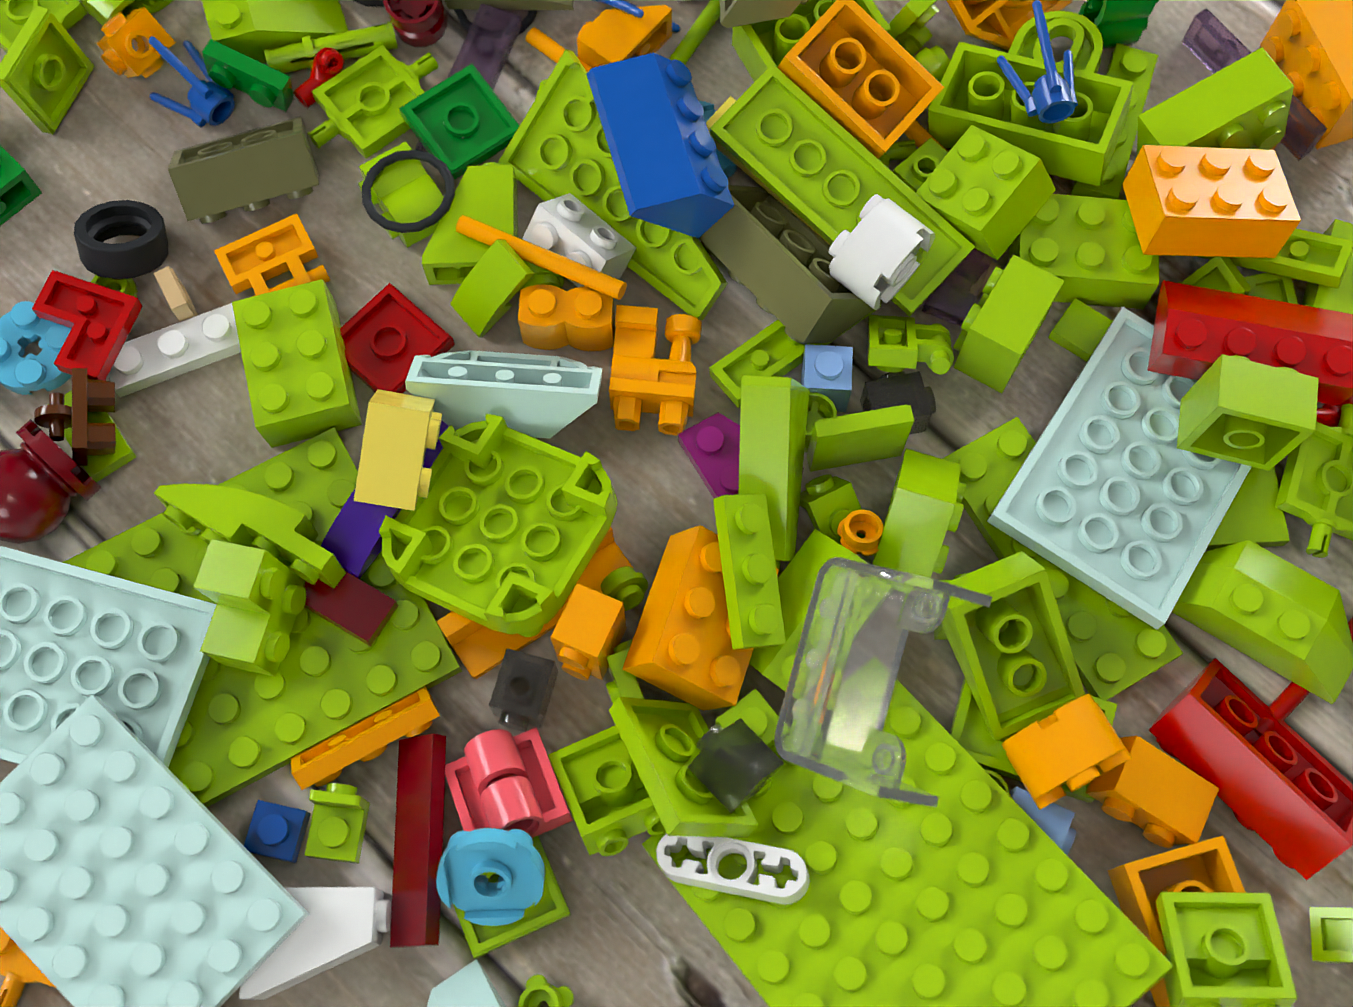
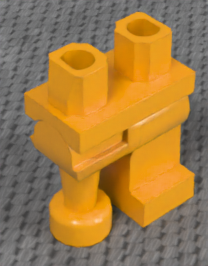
[609,305,702,435]

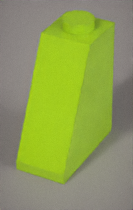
[422,162,518,285]

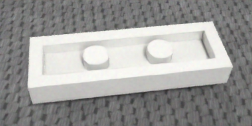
[109,303,241,397]

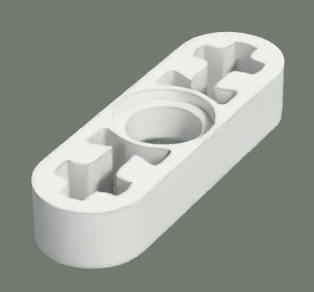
[656,834,809,904]

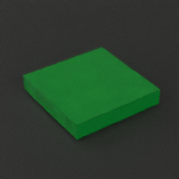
[399,63,520,180]

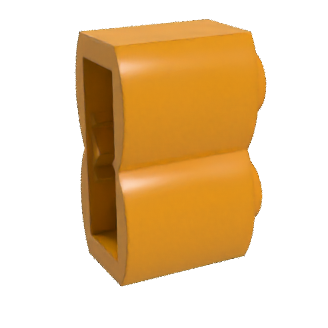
[518,285,615,351]

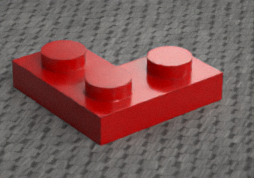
[32,270,143,381]

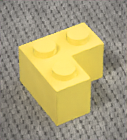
[354,389,442,511]

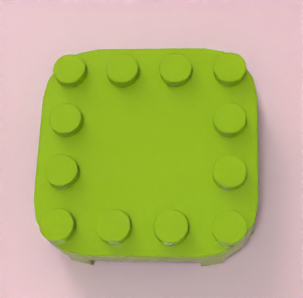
[379,414,618,637]

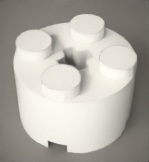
[828,194,935,310]

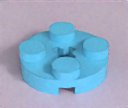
[0,301,72,395]
[436,828,545,926]

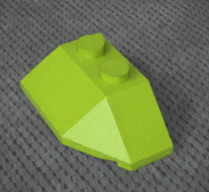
[1171,540,1353,704]

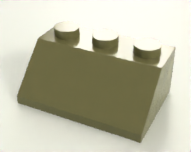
[168,116,319,223]

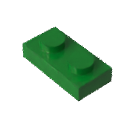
[202,39,294,112]

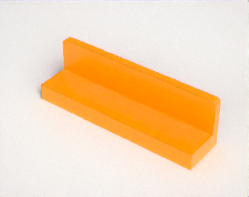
[436,527,634,679]

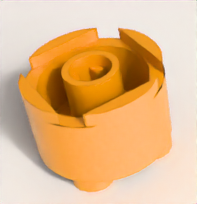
[1001,693,1132,810]

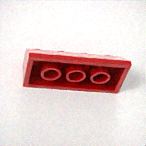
[1147,280,1353,406]
[1149,658,1353,880]

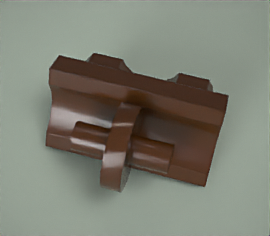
[34,368,116,466]

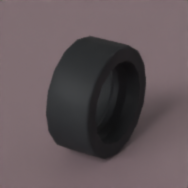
[74,200,168,280]

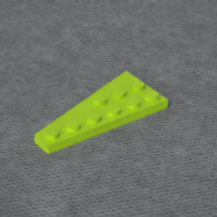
[498,49,728,321]

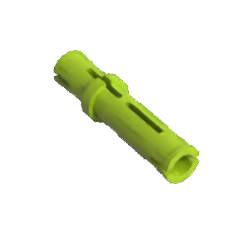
[264,21,398,73]

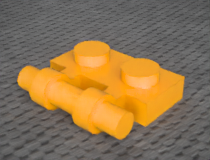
[214,213,331,297]

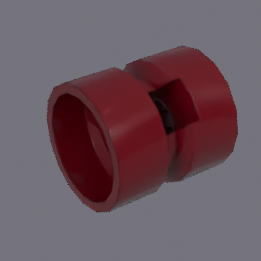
[383,0,447,48]

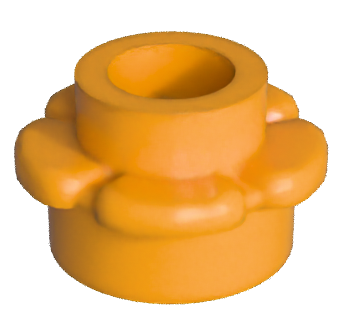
[837,509,883,556]

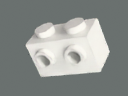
[522,193,636,287]

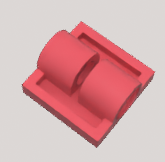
[445,727,573,838]

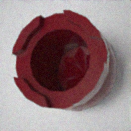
[0,419,102,544]

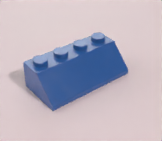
[586,53,734,238]

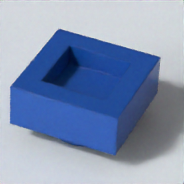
[244,800,311,863]

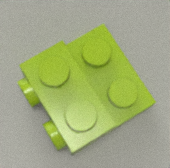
[548,725,666,856]
[1156,892,1298,1007]

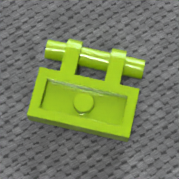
[867,315,954,375]

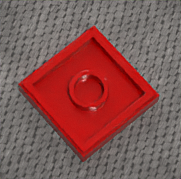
[340,283,455,394]

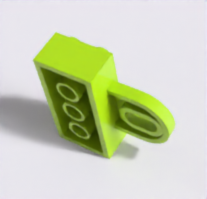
[928,11,1133,187]

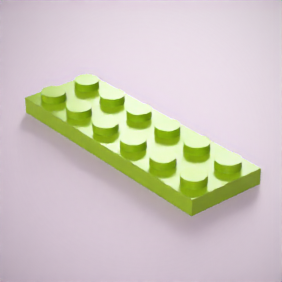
[710,63,975,317]
[942,416,1184,701]

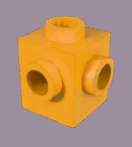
[96,7,176,78]

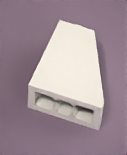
[239,887,391,1000]

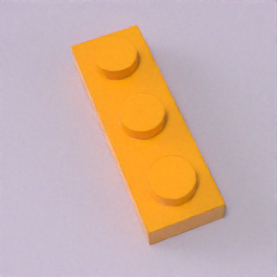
[290,686,440,790]

